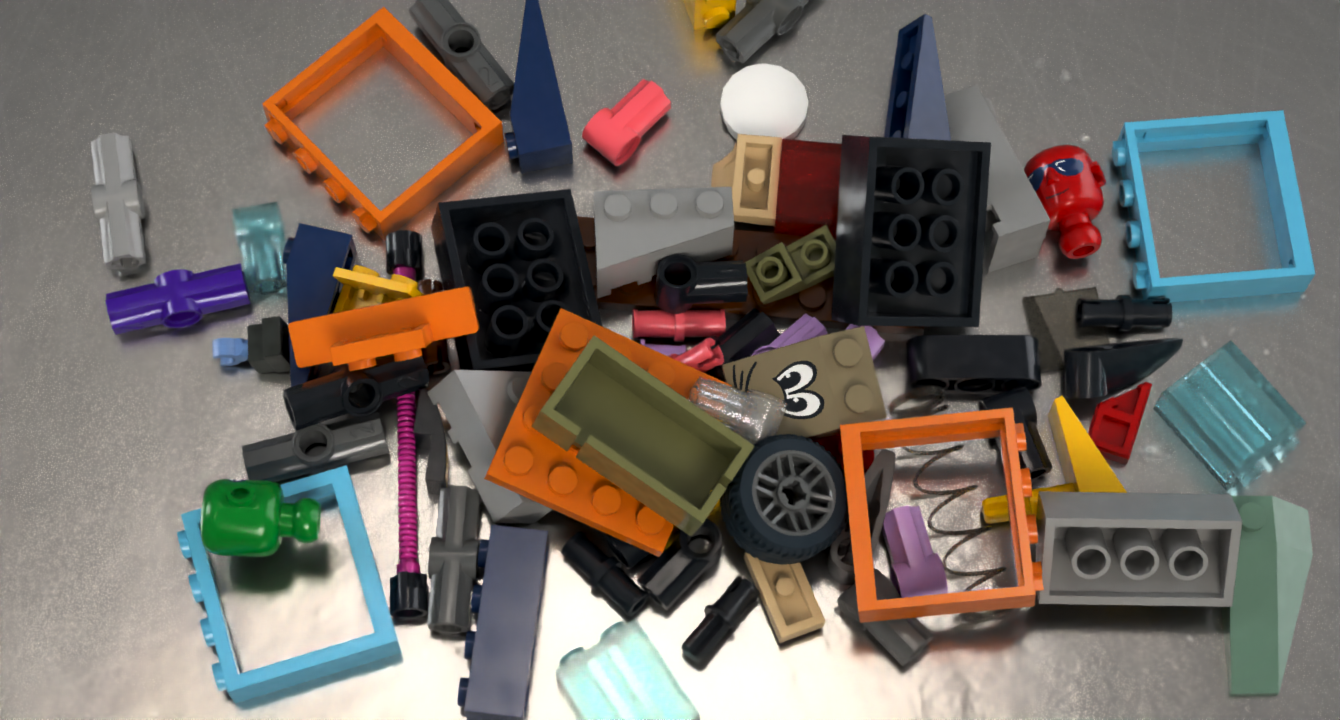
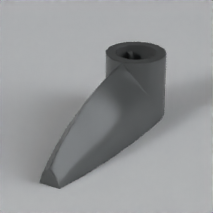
[827,448,896,585]

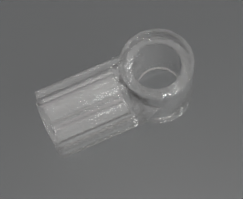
[688,376,788,444]

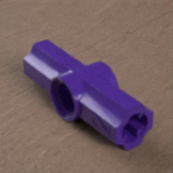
[105,263,251,335]

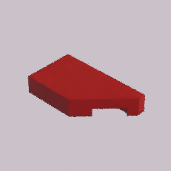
[1087,382,1152,465]

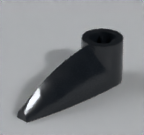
[1064,338,1183,399]

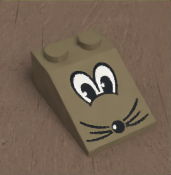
[721,326,887,444]

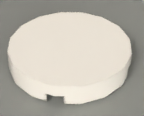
[720,63,809,143]

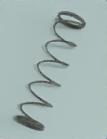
[888,386,1015,625]

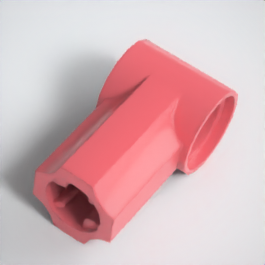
[582,79,671,166]

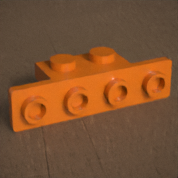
[288,286,479,371]

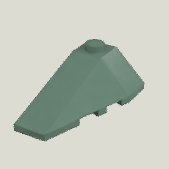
[1221,495,1313,696]

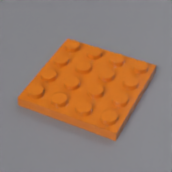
[484,308,732,557]

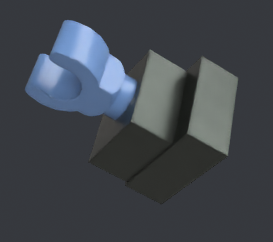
[212,316,290,374]

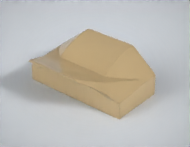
[711,134,782,226]

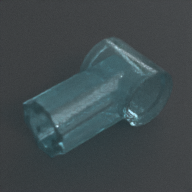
[232,201,287,295]

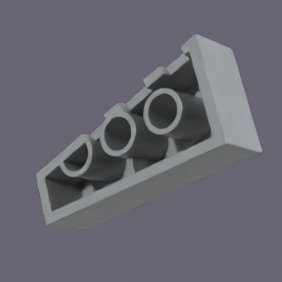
[944,85,1051,273]

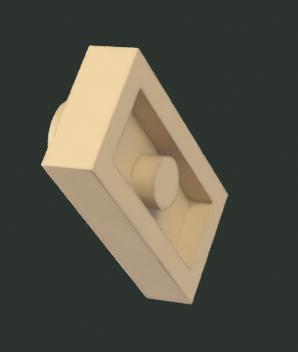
[744,552,826,643]

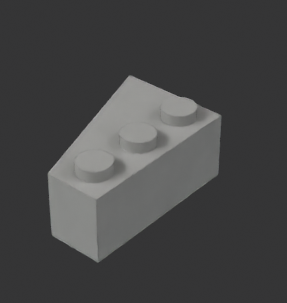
[594,187,734,298]
[427,369,553,523]

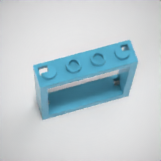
[1112,110,1315,303]
[177,465,402,703]

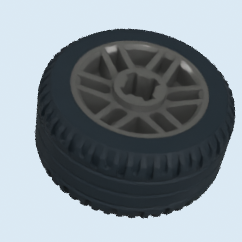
[720,434,849,565]

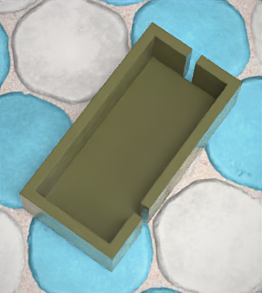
[532,335,755,537]

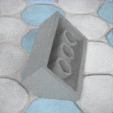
[1035,491,1242,607]

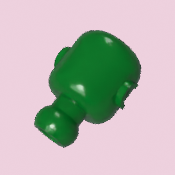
[200,479,321,557]

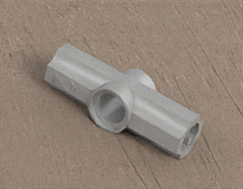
[91,133,146,272]

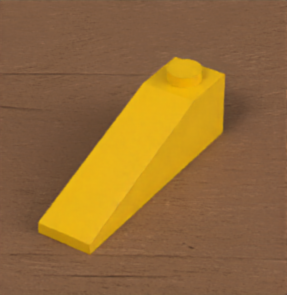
[1048,395,1127,493]

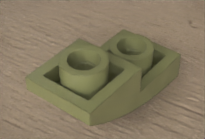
[745,225,836,304]

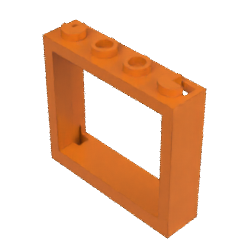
[262,6,504,241]
[840,407,1044,623]

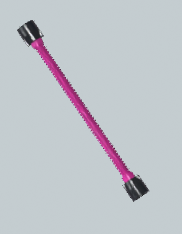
[386,230,428,619]

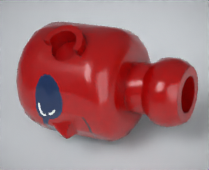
[1024,145,1106,259]

